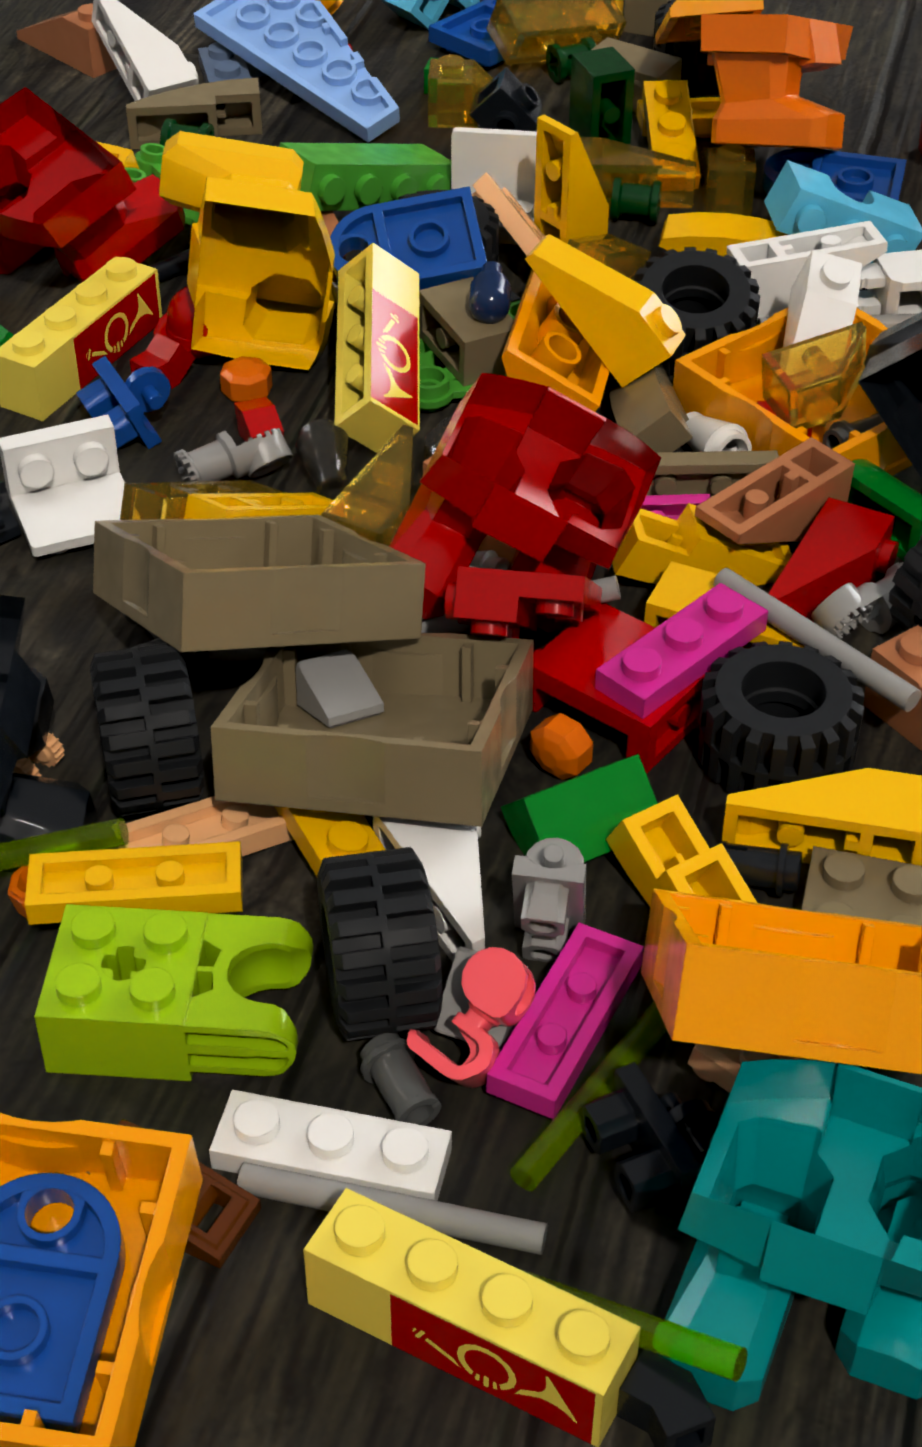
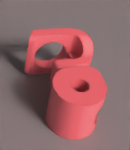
[407,947,536,1088]

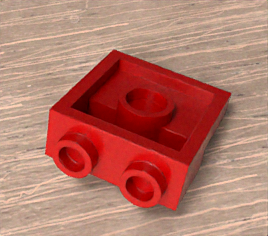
[444,566,602,639]

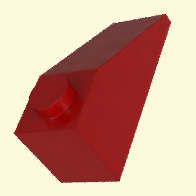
[768,497,899,622]

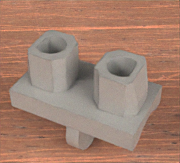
[512,838,586,963]

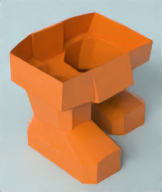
[700,14,853,150]

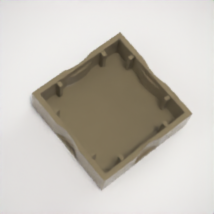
[93,515,426,652]
[210,633,534,827]

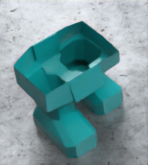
[655,1059,922,1411]

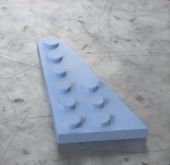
[193,0,400,143]

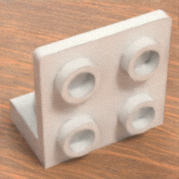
[451,127,537,244]
[0,414,142,557]

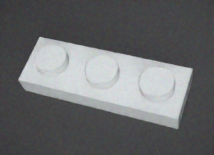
[209,1090,452,1201]

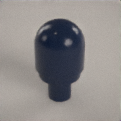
[469,261,512,324]

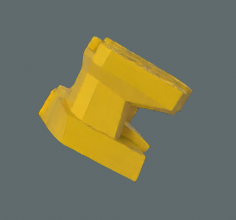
[159,131,337,370]

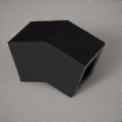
[617,1348,716,1447]

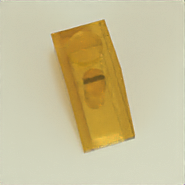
[428,55,493,128]
[762,322,866,429]

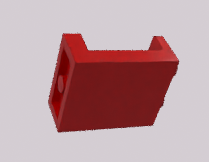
[532,603,711,774]

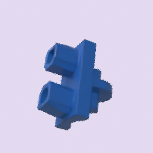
[76,356,171,450]

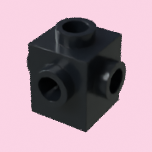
[469,67,543,131]

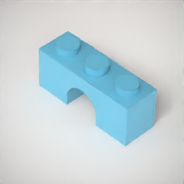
[764,160,922,263]

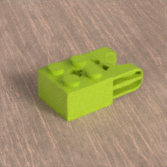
[34,904,314,1081]

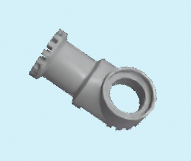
[174,428,293,494]
[810,562,904,639]

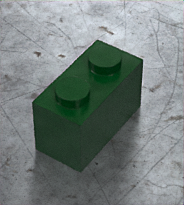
[569,47,635,160]

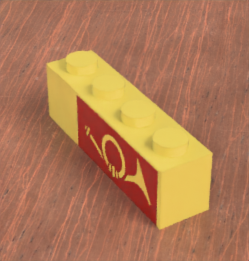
[334,243,420,457]
[0,256,162,421]
[303,1188,641,1447]

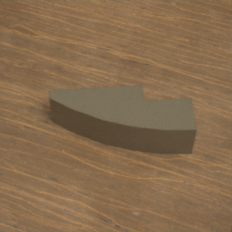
[126,77,262,150]
[609,363,693,453]

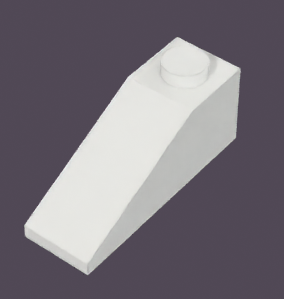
[91,0,199,101]
[727,221,888,322]
[776,249,863,427]
[373,816,485,963]

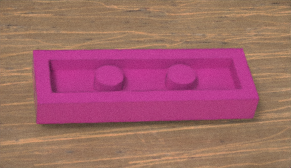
[595,583,768,719]
[486,922,644,1120]

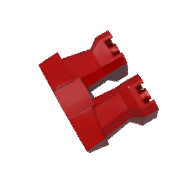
[0,87,185,283]
[389,373,661,633]

